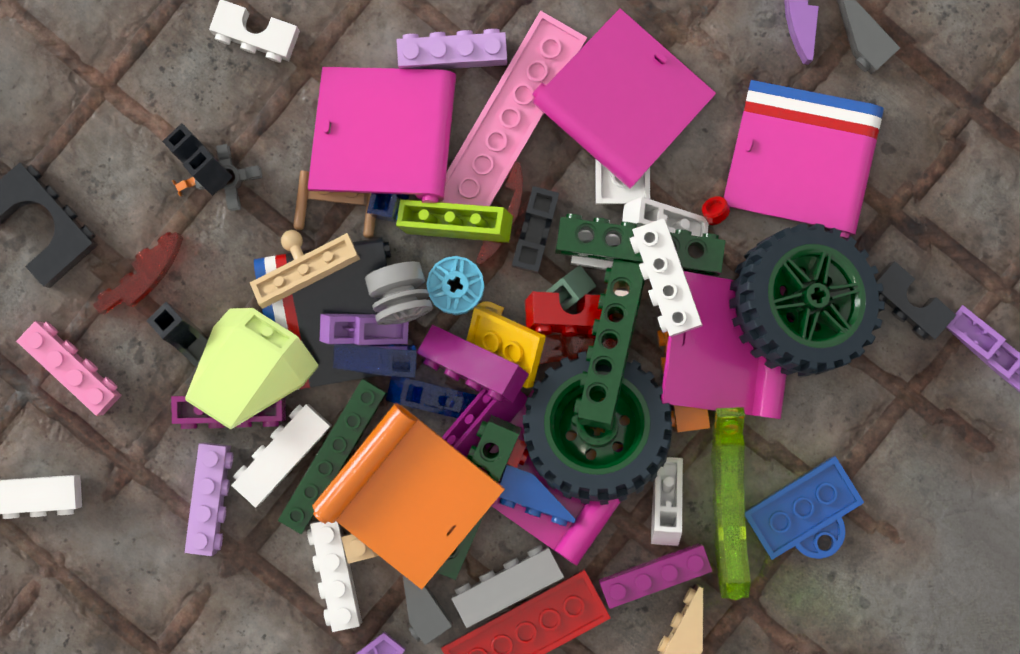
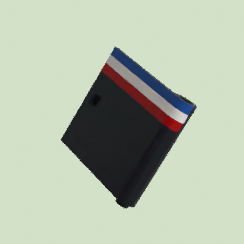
[254,237,406,390]

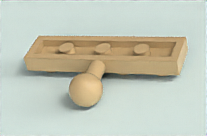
[250,230,360,309]

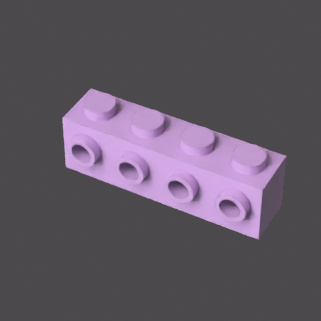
[397,29,507,69]
[185,442,233,556]

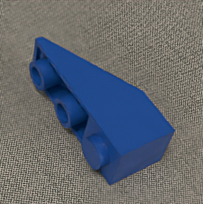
[498,465,576,526]

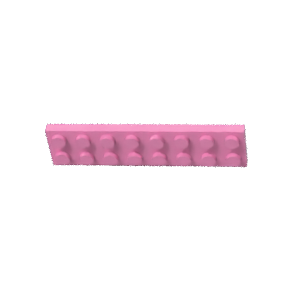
[440,11,587,206]

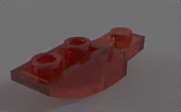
[93,232,183,314]

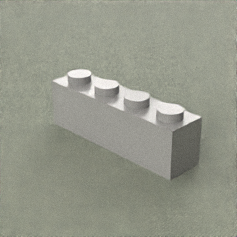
[452,545,564,628]

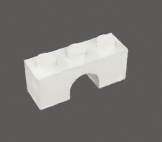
[209,0,300,63]

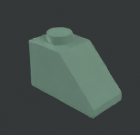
[546,265,596,311]

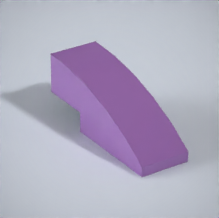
[784,0,819,65]
[320,314,409,345]

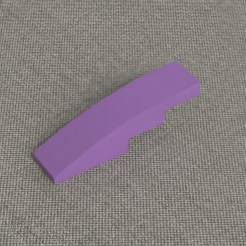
[946,305,1020,392]

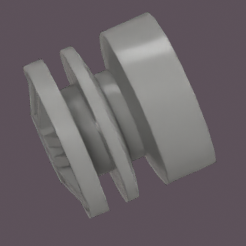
[365,261,433,325]

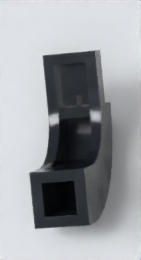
[146,302,209,369]

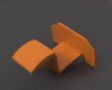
[172,177,196,196]

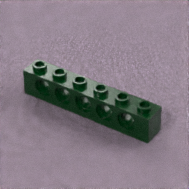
[555,214,726,277]
[574,259,645,431]
[278,379,388,534]
[437,415,522,580]

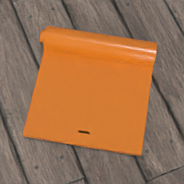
[312,403,505,590]

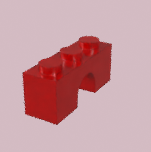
[525,291,613,338]

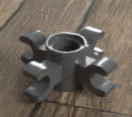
[195,144,263,211]

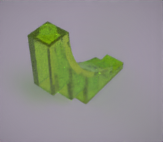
[711,407,751,600]

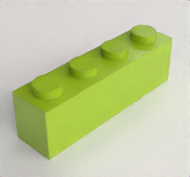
[396,199,513,243]

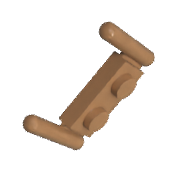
[294,171,379,238]

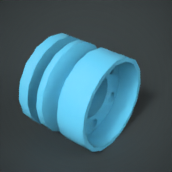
[426,256,485,315]

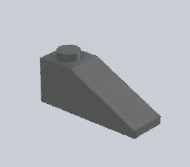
[837,0,900,74]
[403,575,453,645]

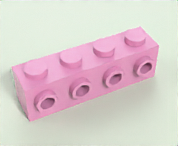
[16,321,122,416]

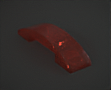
[476,161,523,266]

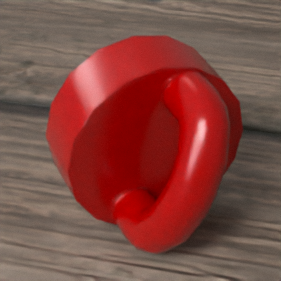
[702,196,730,226]

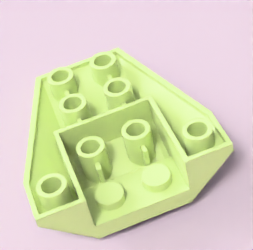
[185,308,318,429]

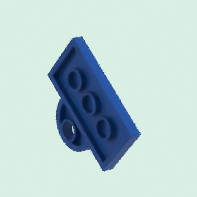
[742,456,864,560]

